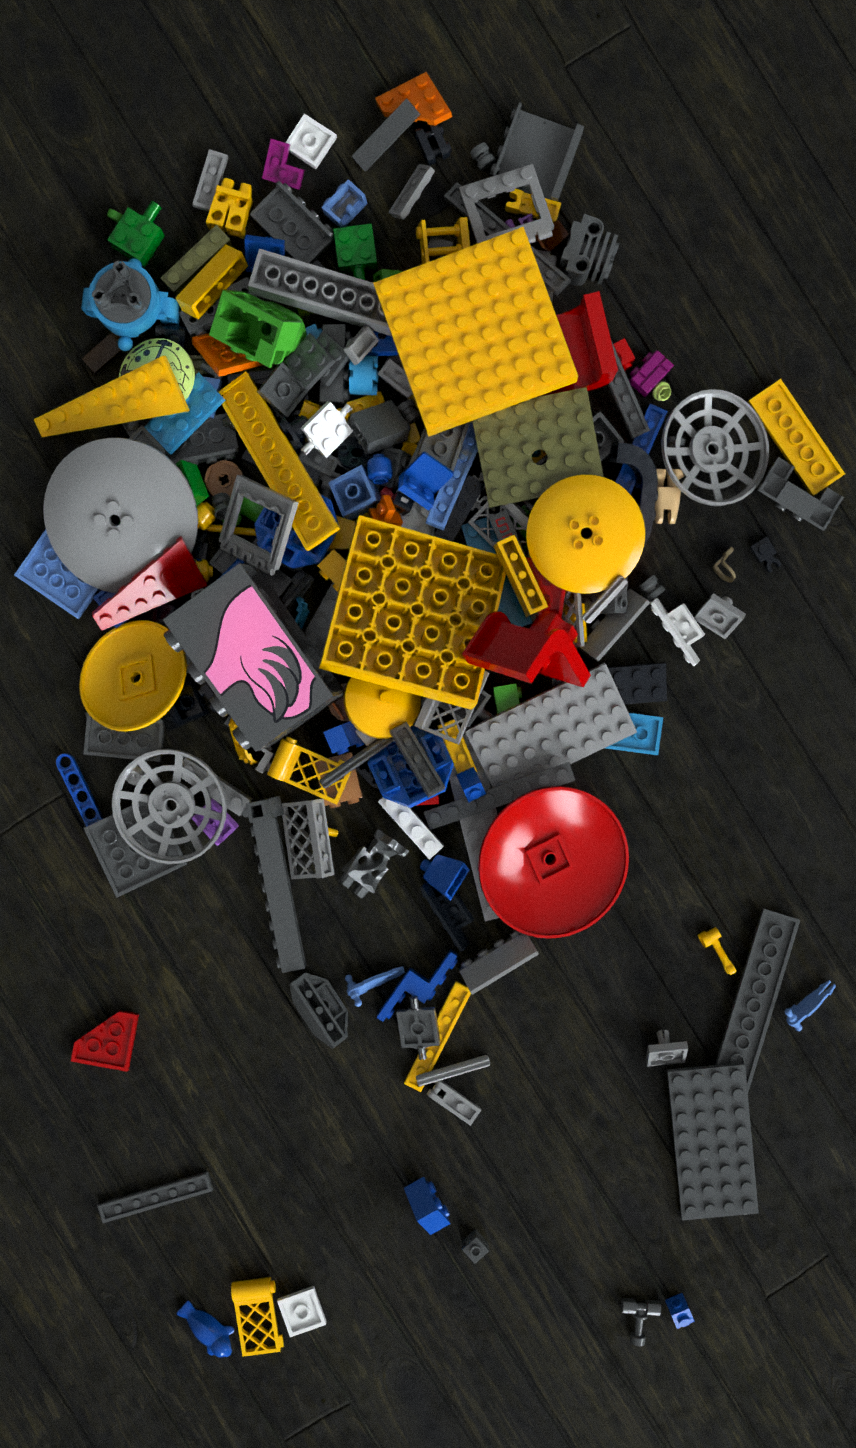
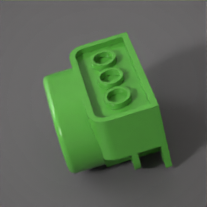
[209,290,306,368]

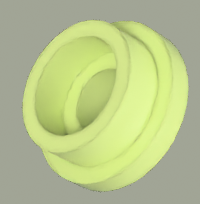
[653,382,672,401]

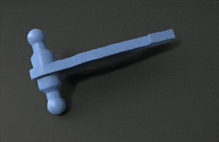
[345,966,405,1007]
[785,980,836,1031]

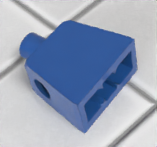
[420,855,470,901]

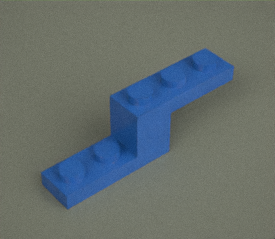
[377,949,458,1022]

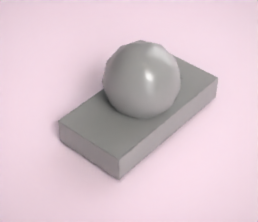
[343,325,379,365]

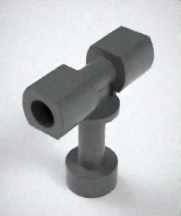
[620,1298,661,1346]

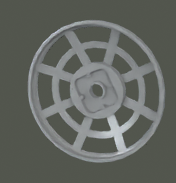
[661,389,769,506]
[112,749,227,864]

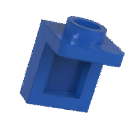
[665,1293,695,1329]

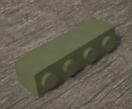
[161,225,233,297]

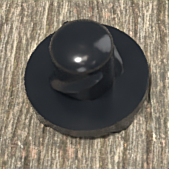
[278,415,309,451]
[338,437,376,470]

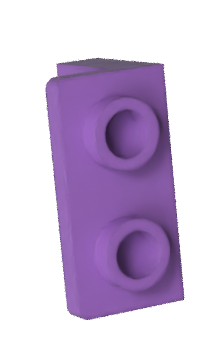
[192,799,239,846]

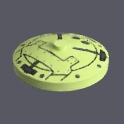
[119,338,195,401]

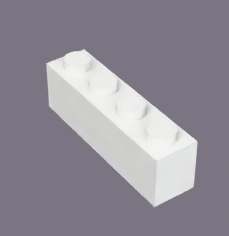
[378,797,444,859]

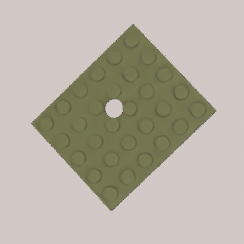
[472,387,604,508]

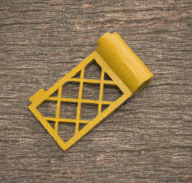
[267,736,352,805]
[231,1277,284,1357]

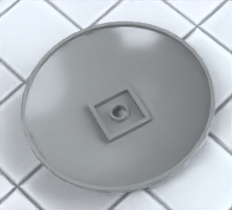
[44,437,198,593]

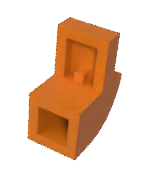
[368,495,403,527]

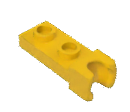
[505,189,561,223]

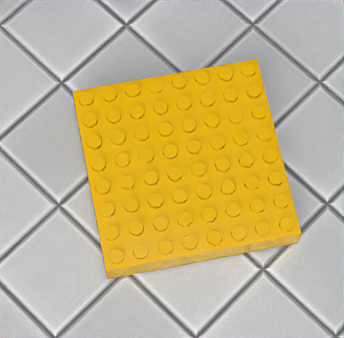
[373,227,578,437]
[319,515,506,710]

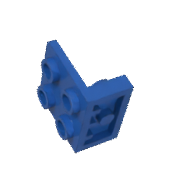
[398,451,454,511]

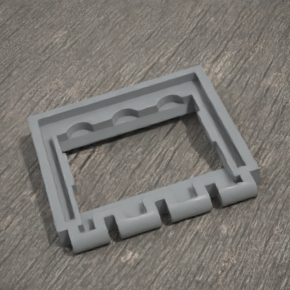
[459,164,554,244]
[219,475,299,576]

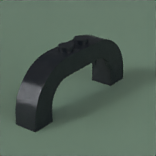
[609,442,658,545]

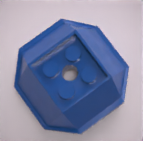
[254,494,339,569]
[368,726,454,808]

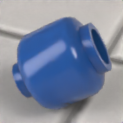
[367,454,393,485]

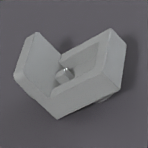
[255,747,276,773]

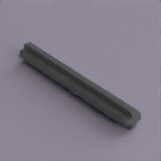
[319,738,394,788]

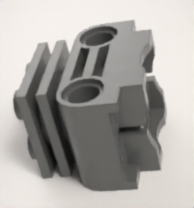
[558,214,620,286]

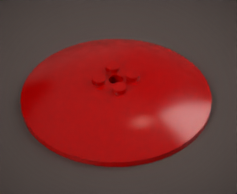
[478,786,629,938]

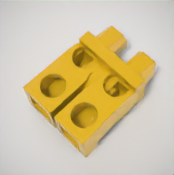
[206,178,253,239]

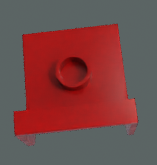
[538,291,618,397]
[462,610,591,687]

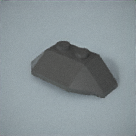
[290,973,348,1049]

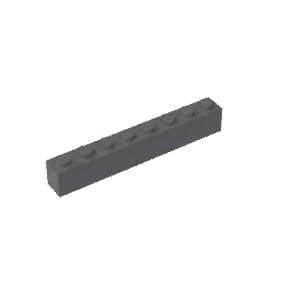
[250,817,306,973]

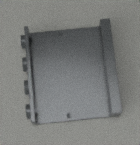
[490,103,584,202]

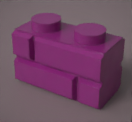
[629,350,674,397]

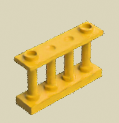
[416,217,470,264]

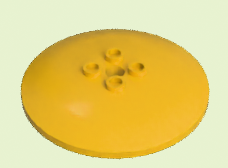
[526,475,645,594]
[80,620,187,731]

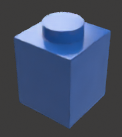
[456,767,486,802]

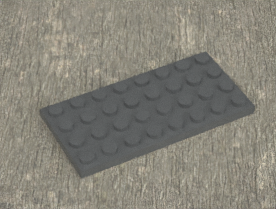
[667,1062,759,1220]

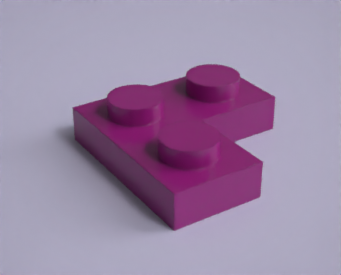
[262,139,305,190]

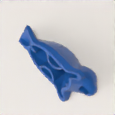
[176,1301,234,1357]

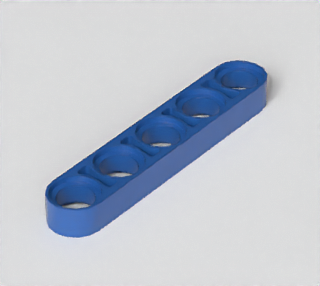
[56,753,104,827]

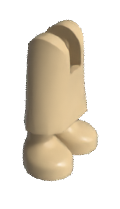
[654,469,685,524]

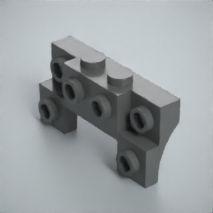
[757,457,844,531]

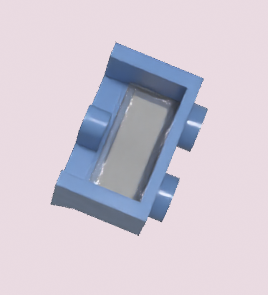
[322,180,368,228]

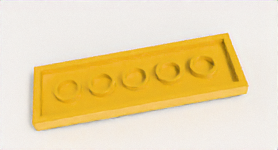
[748,379,845,496]

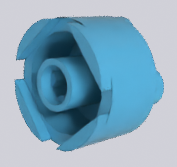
[349,356,379,396]

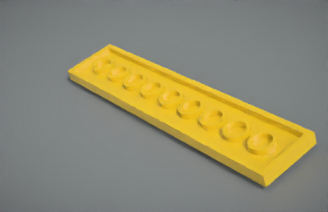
[218,371,340,551]

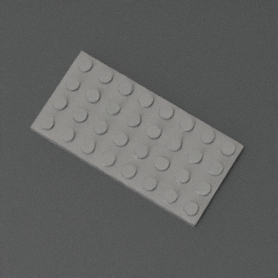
[465,663,637,788]

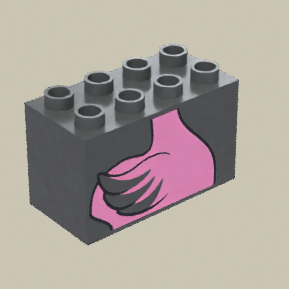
[163,563,345,752]

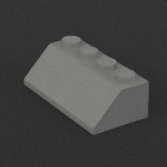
[577,589,650,663]
[459,930,539,995]

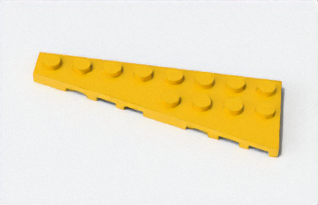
[34,356,190,437]

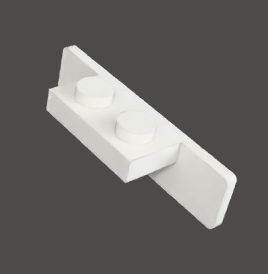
[650,598,705,666]

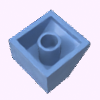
[328,465,382,520]

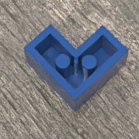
[323,721,364,755]
[404,1177,451,1235]

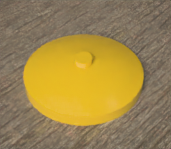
[344,677,421,739]

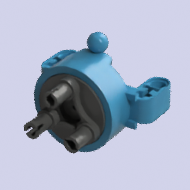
[81,258,181,351]

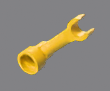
[698,927,737,975]

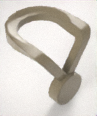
[713,546,736,583]

